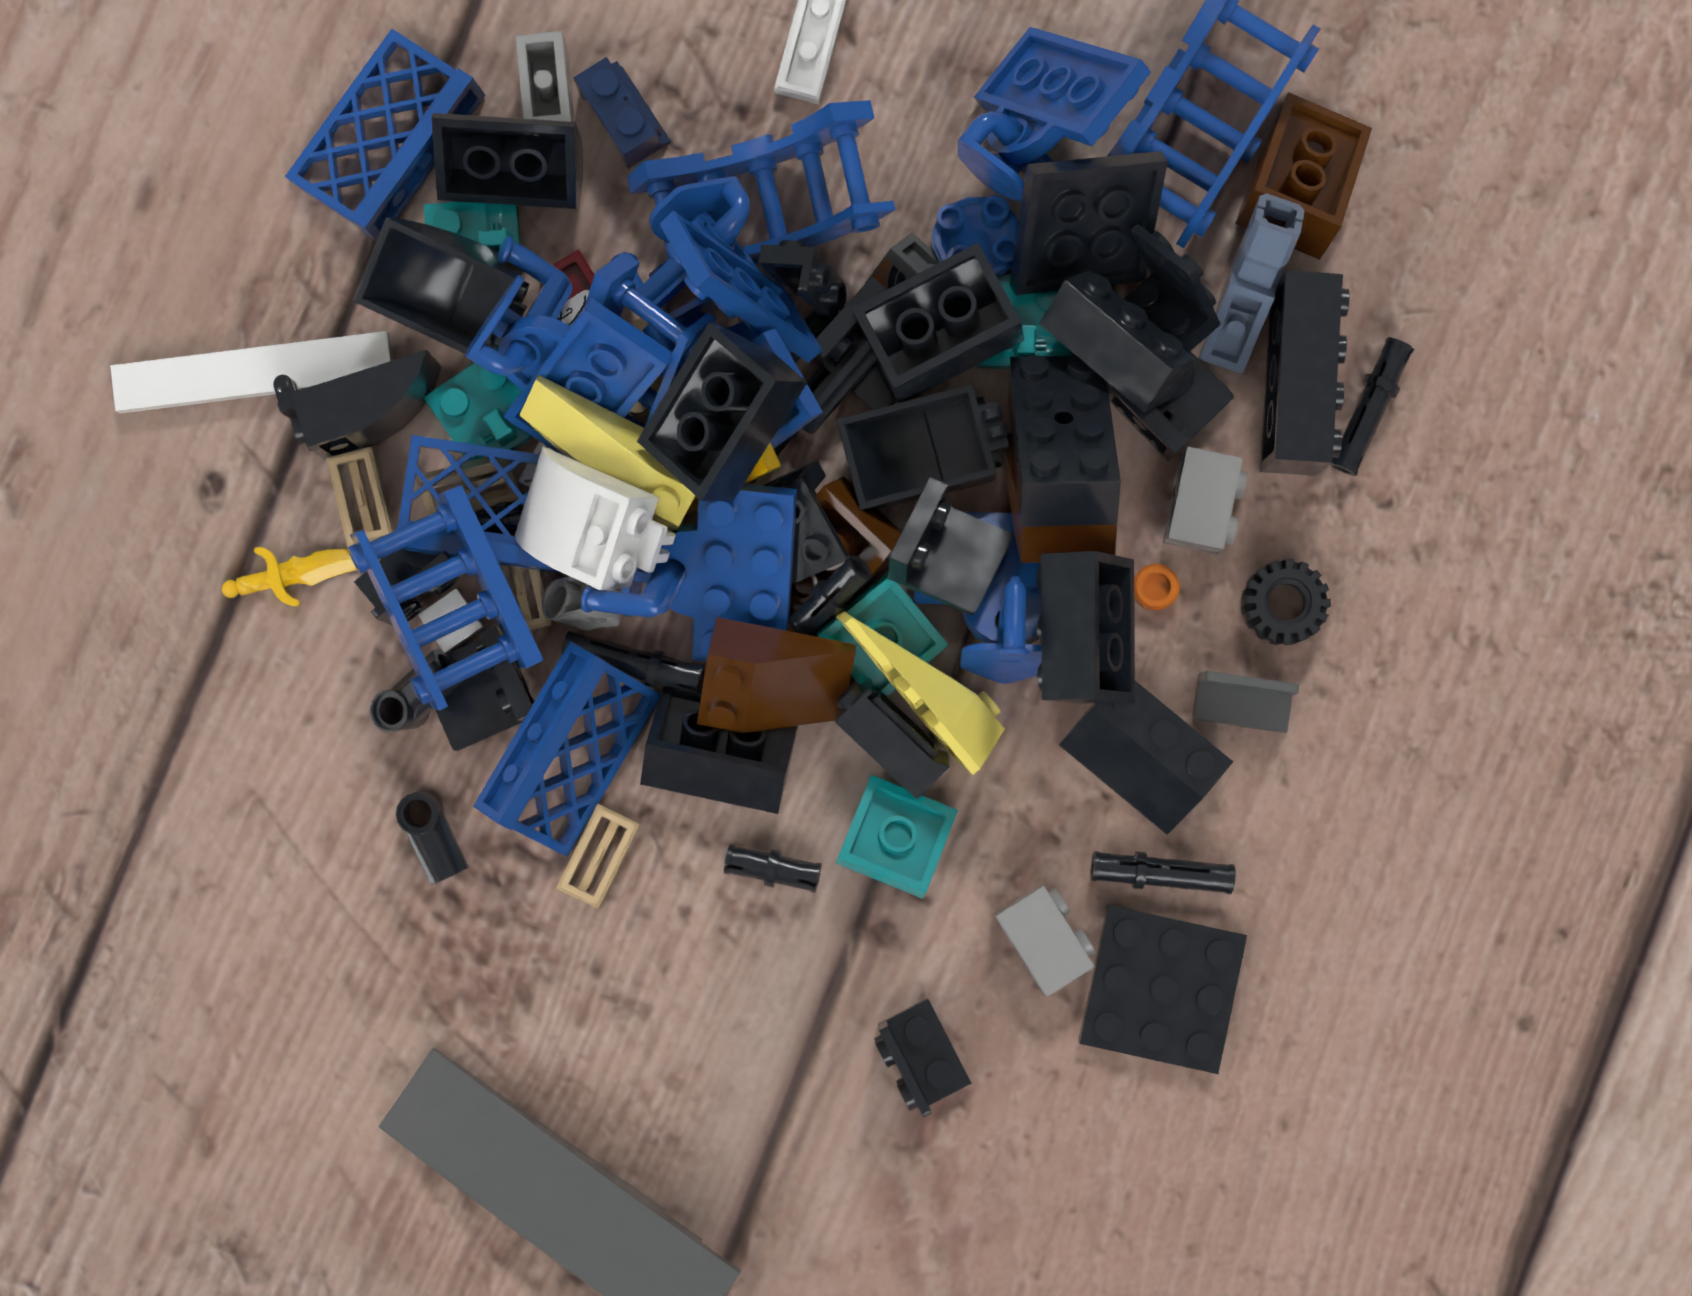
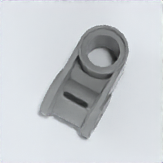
[542,577,621,631]

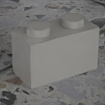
[515,31,575,122]
[1163,446,1247,554]
[993,885,1096,997]

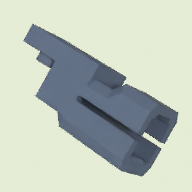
[1199,193,1305,374]

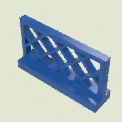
[285,29,485,241]
[396,435,564,574]
[473,641,661,857]

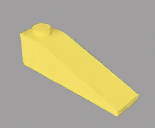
[520,375,695,531]
[836,611,1005,775]

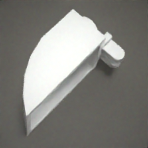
[515,446,676,590]

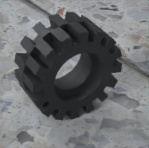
[1241,559,1331,646]

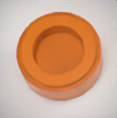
[1134,563,1180,611]

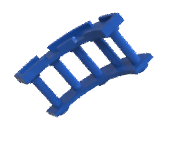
[1107,0,1321,248]
[627,100,896,278]

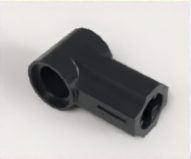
[370,649,464,732]
[396,790,469,885]

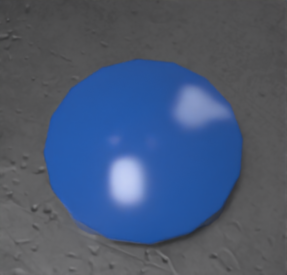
[932,195,1019,277]

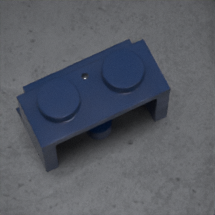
[573,57,671,169]

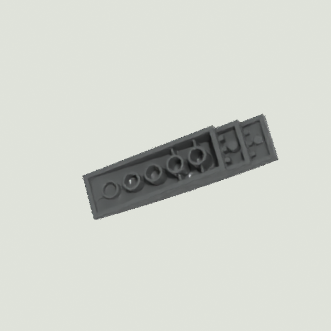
[378,1048,741,1296]

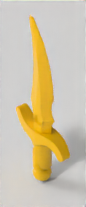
[221,547,380,607]

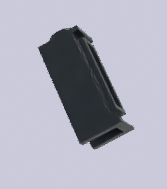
[835,678,950,799]

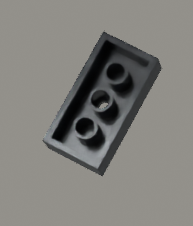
[1260,270,1350,476]
[1008,355,1121,527]

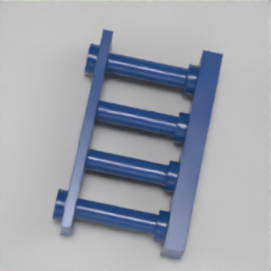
[583,252,716,428]
[347,485,544,711]

